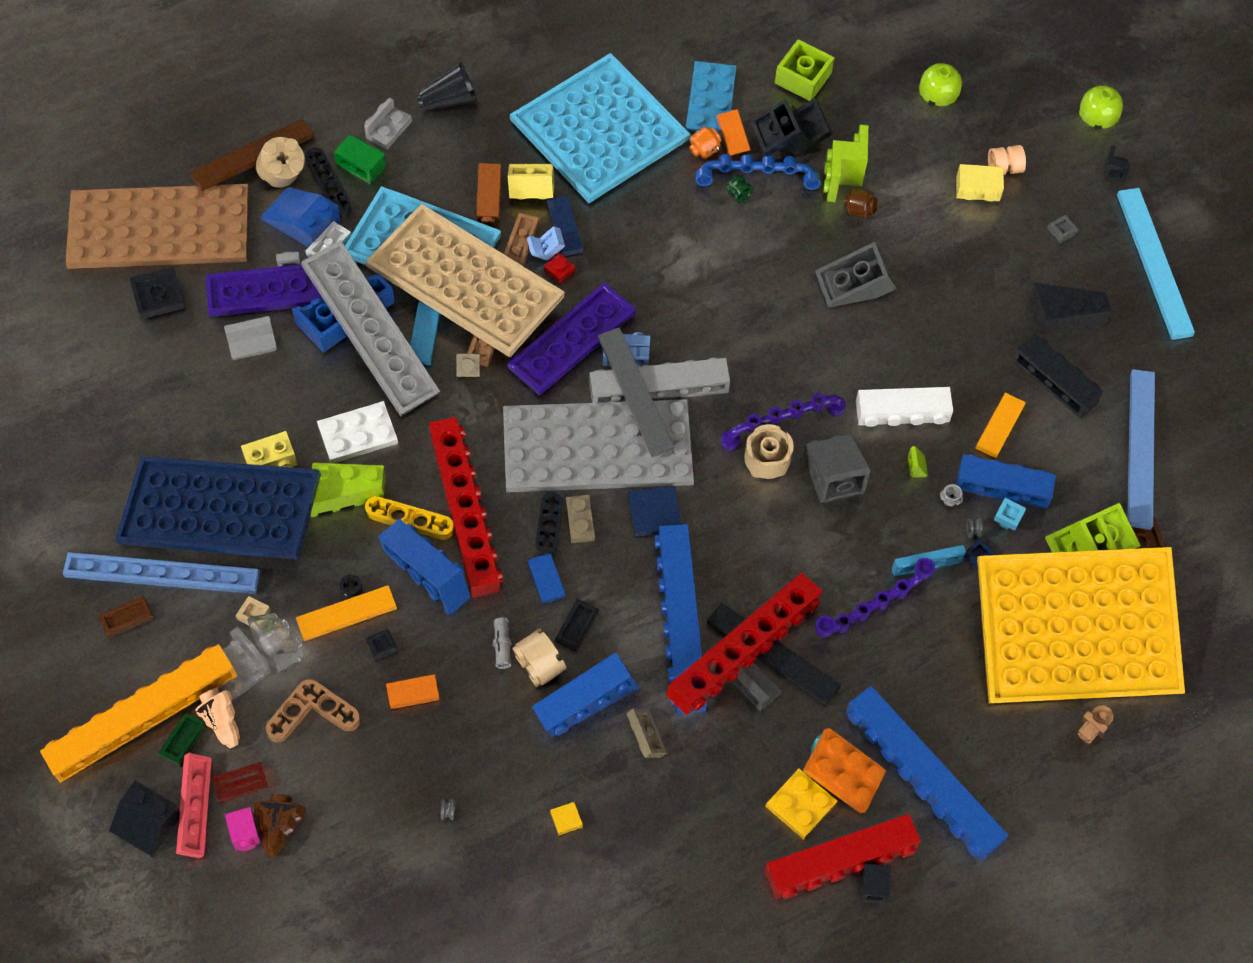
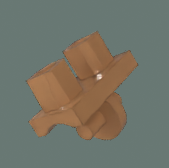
[1077,705,1114,745]

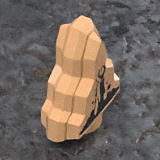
[196,688,240,749]

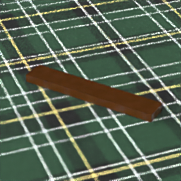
[190,119,314,191]

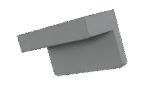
[224,316,277,360]

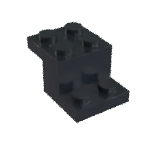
[750,98,833,156]

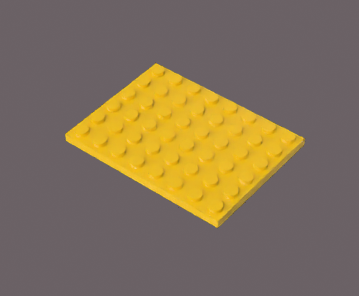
[977,547,1185,704]

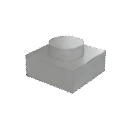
[276,251,301,267]

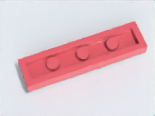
[176,753,212,858]

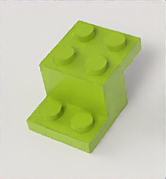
[823,125,869,202]
[1045,503,1141,553]

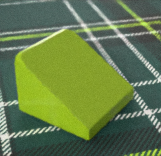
[908,446,928,478]

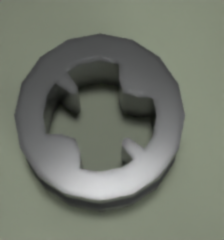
[966,517,983,539]
[441,797,456,821]

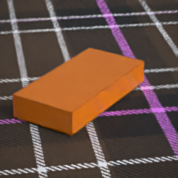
[716,109,750,156]
[386,674,440,709]

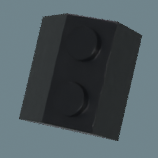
[109,780,180,857]

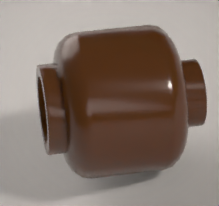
[844,188,878,219]

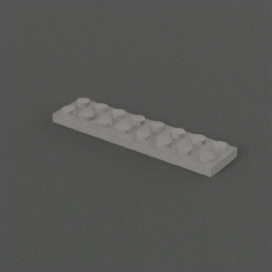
[301,240,440,417]

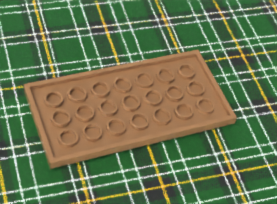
[66,184,249,269]

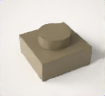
[457,353,480,377]

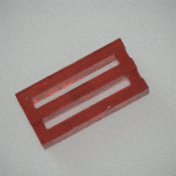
[212,762,268,803]

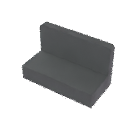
[732,663,781,712]

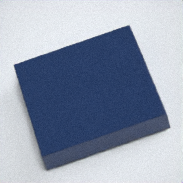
[628,486,681,537]

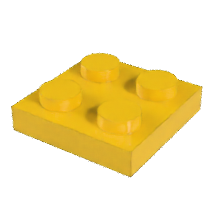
[765,769,837,840]

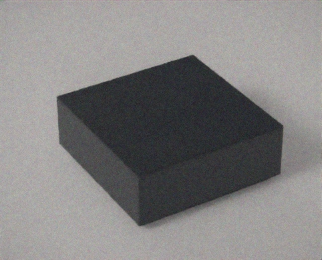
[365,628,398,662]

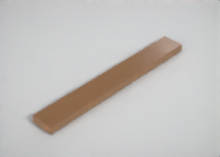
[468,213,540,367]

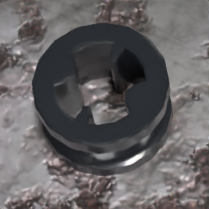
[340,575,363,599]

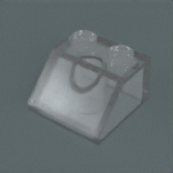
[247,613,305,676]

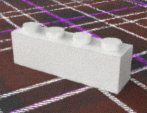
[856,387,953,427]

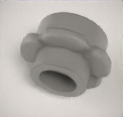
[940,484,963,507]

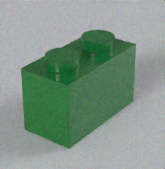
[334,134,386,184]

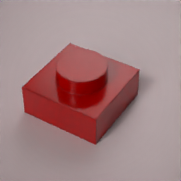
[544,253,575,284]

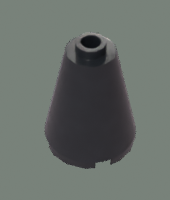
[416,62,478,111]

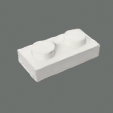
[306,221,351,257]

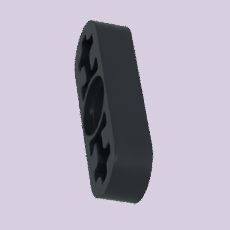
[535,492,563,557]

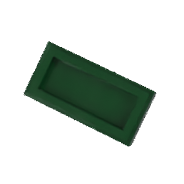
[158,711,207,767]

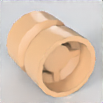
[988,145,1026,175]

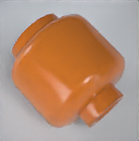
[689,127,722,159]

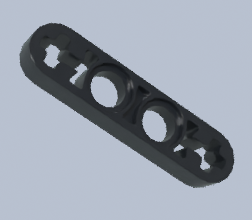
[305,148,352,218]

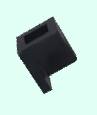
[1103,145,1130,182]
[860,864,891,902]

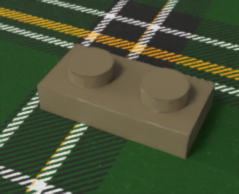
[566,495,595,543]
[627,708,667,758]

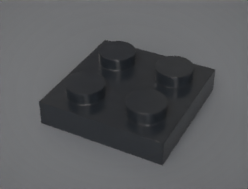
[130,267,185,319]

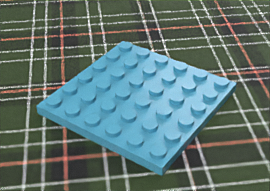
[510,53,690,203]

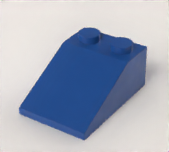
[261,187,341,247]

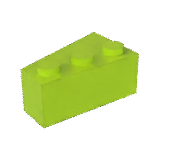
[310,463,386,518]

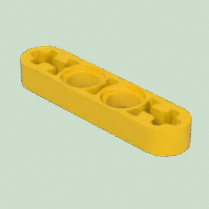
[365,496,454,540]

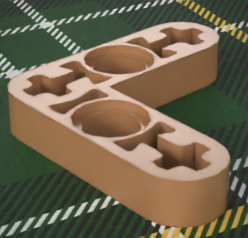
[266,679,360,743]

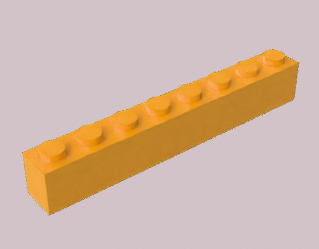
[40,644,238,783]

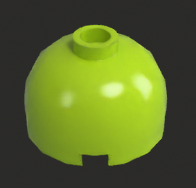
[919,63,962,106]
[1079,85,1123,128]

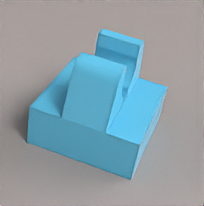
[994,498,1026,531]

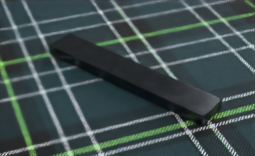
[707,602,841,706]

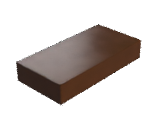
[98,596,154,639]

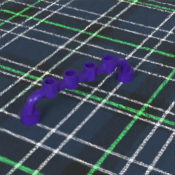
[721,393,846,451]
[815,558,935,637]

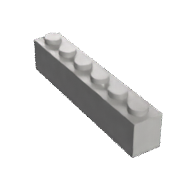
[589,357,730,403]

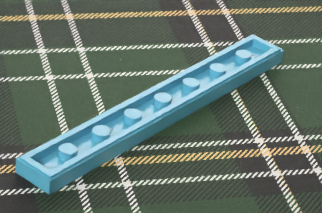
[1117,188,1195,340]

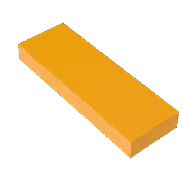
[975,393,1026,458]

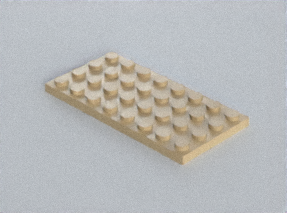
[366,204,565,357]

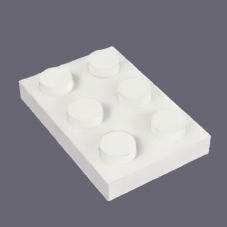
[317,401,398,463]

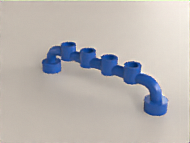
[695,154,821,190]

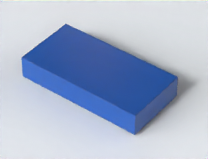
[528,554,566,605]

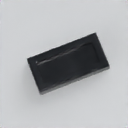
[555,599,599,652]

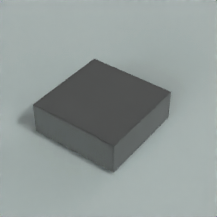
[1047,214,1079,243]

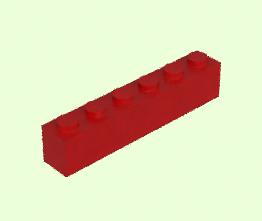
[764,814,921,899]

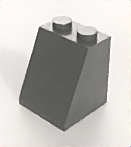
[804,434,871,503]

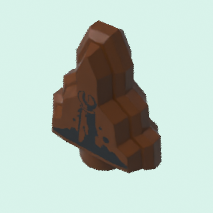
[254,794,306,858]

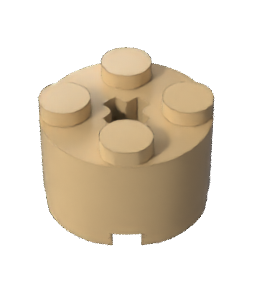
[256,137,305,188]
[744,424,793,479]
[512,628,567,688]

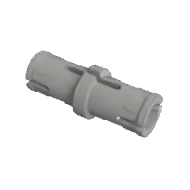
[493,617,512,669]

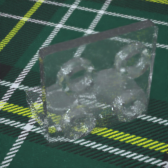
[219,627,271,702]

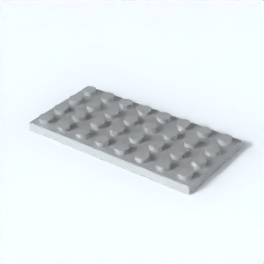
[503,399,694,492]

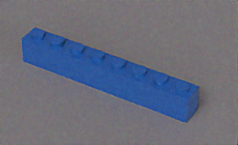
[654,524,707,714]
[846,686,1009,861]

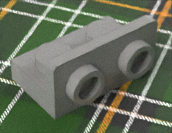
[364,97,412,150]

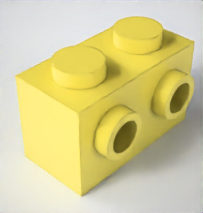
[508,164,555,200]
[956,164,1004,202]
[241,431,297,468]

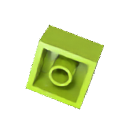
[775,39,835,101]

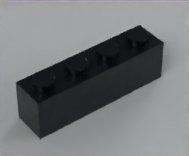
[1012,333,1103,418]

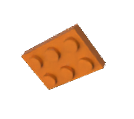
[803,728,887,814]

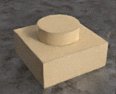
[236,596,271,630]

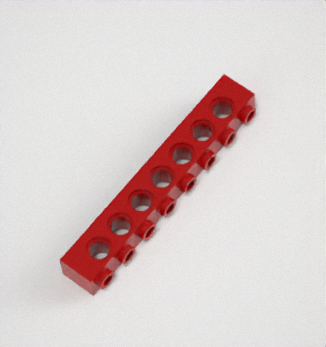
[429,417,503,598]
[666,572,823,715]

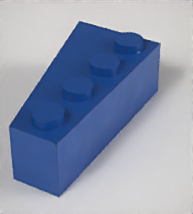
[292,273,395,353]
[378,519,471,616]

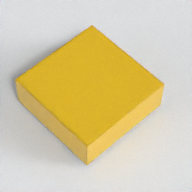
[550,802,583,836]

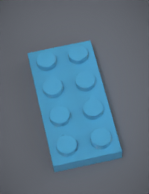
[686,61,736,138]

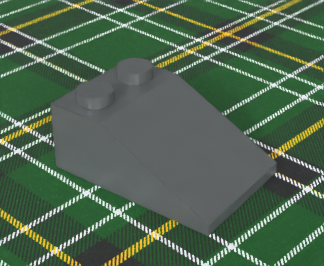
[815,242,897,308]

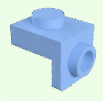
[527,226,565,261]

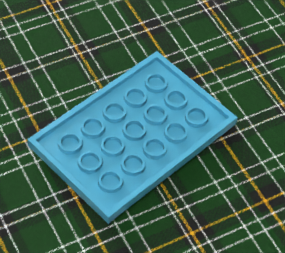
[345,186,501,265]

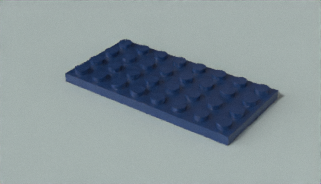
[115,456,321,560]

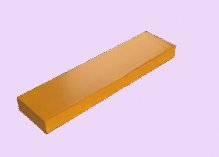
[296,585,397,642]

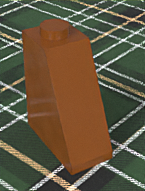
[476,163,503,224]

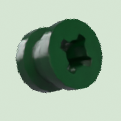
[726,175,754,203]

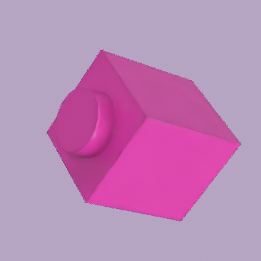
[225,807,261,851]

